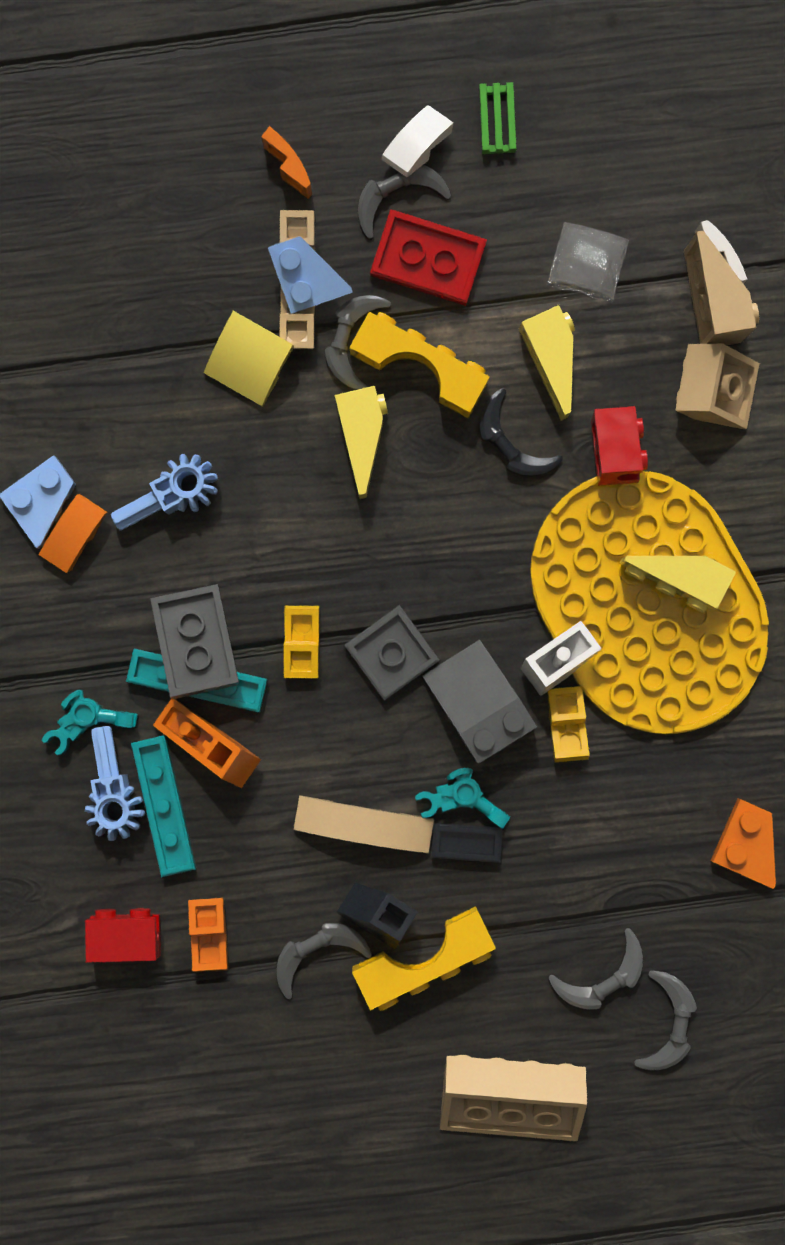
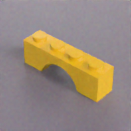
[349,312,489,418]
[352,906,496,1011]

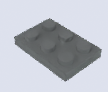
[150,584,239,700]

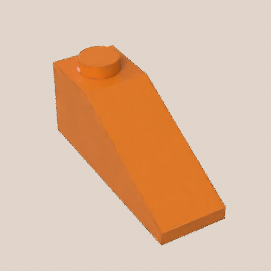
[153,699,261,788]

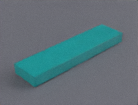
[126,649,268,712]
[131,735,196,877]

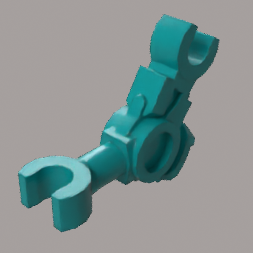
[42,690,138,755]
[415,768,510,829]

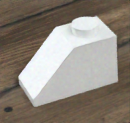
[521,621,602,696]

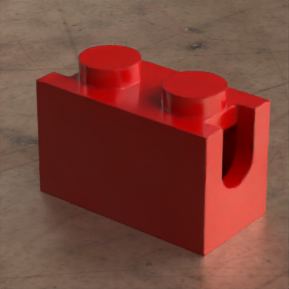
[591,406,648,486]
[85,908,161,962]

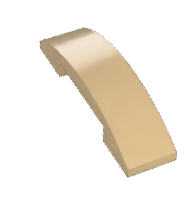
[280,210,315,349]
[294,795,434,853]

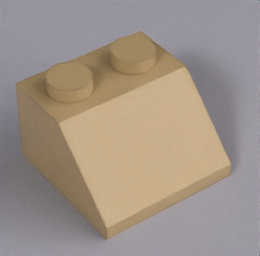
[675,343,760,429]

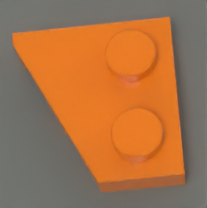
[710,798,776,889]

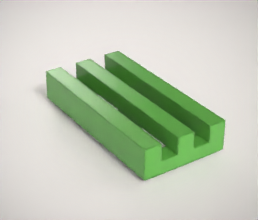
[479,82,516,154]

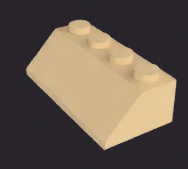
[440,1055,587,1141]

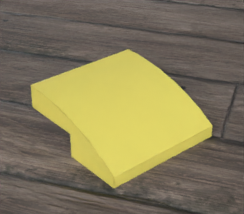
[204,311,294,407]

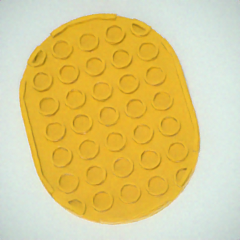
[530,471,769,734]

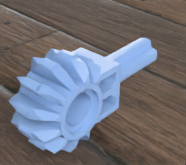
[111,454,218,530]
[85,726,145,841]

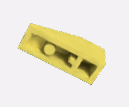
[519,305,575,421]
[335,386,388,499]

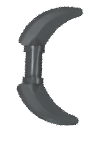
[358,165,451,239]
[325,295,391,390]
[276,923,372,999]
[549,928,643,1009]
[635,970,697,1070]

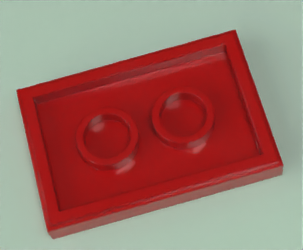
[370,209,487,306]

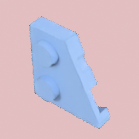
[268,236,353,314]
[0,455,76,549]

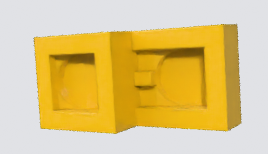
[284,606,319,678]
[547,686,590,763]

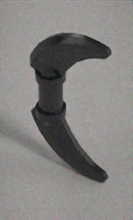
[479,388,563,476]

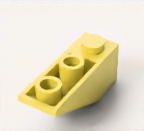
[619,556,736,613]

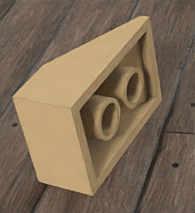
[684,231,759,345]

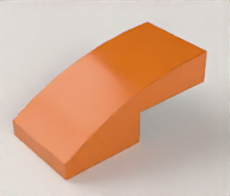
[261,126,312,199]
[38,494,107,573]
[188,898,228,972]

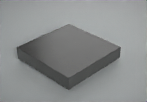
[345,605,439,700]

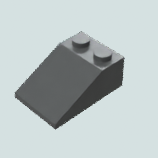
[422,640,537,764]

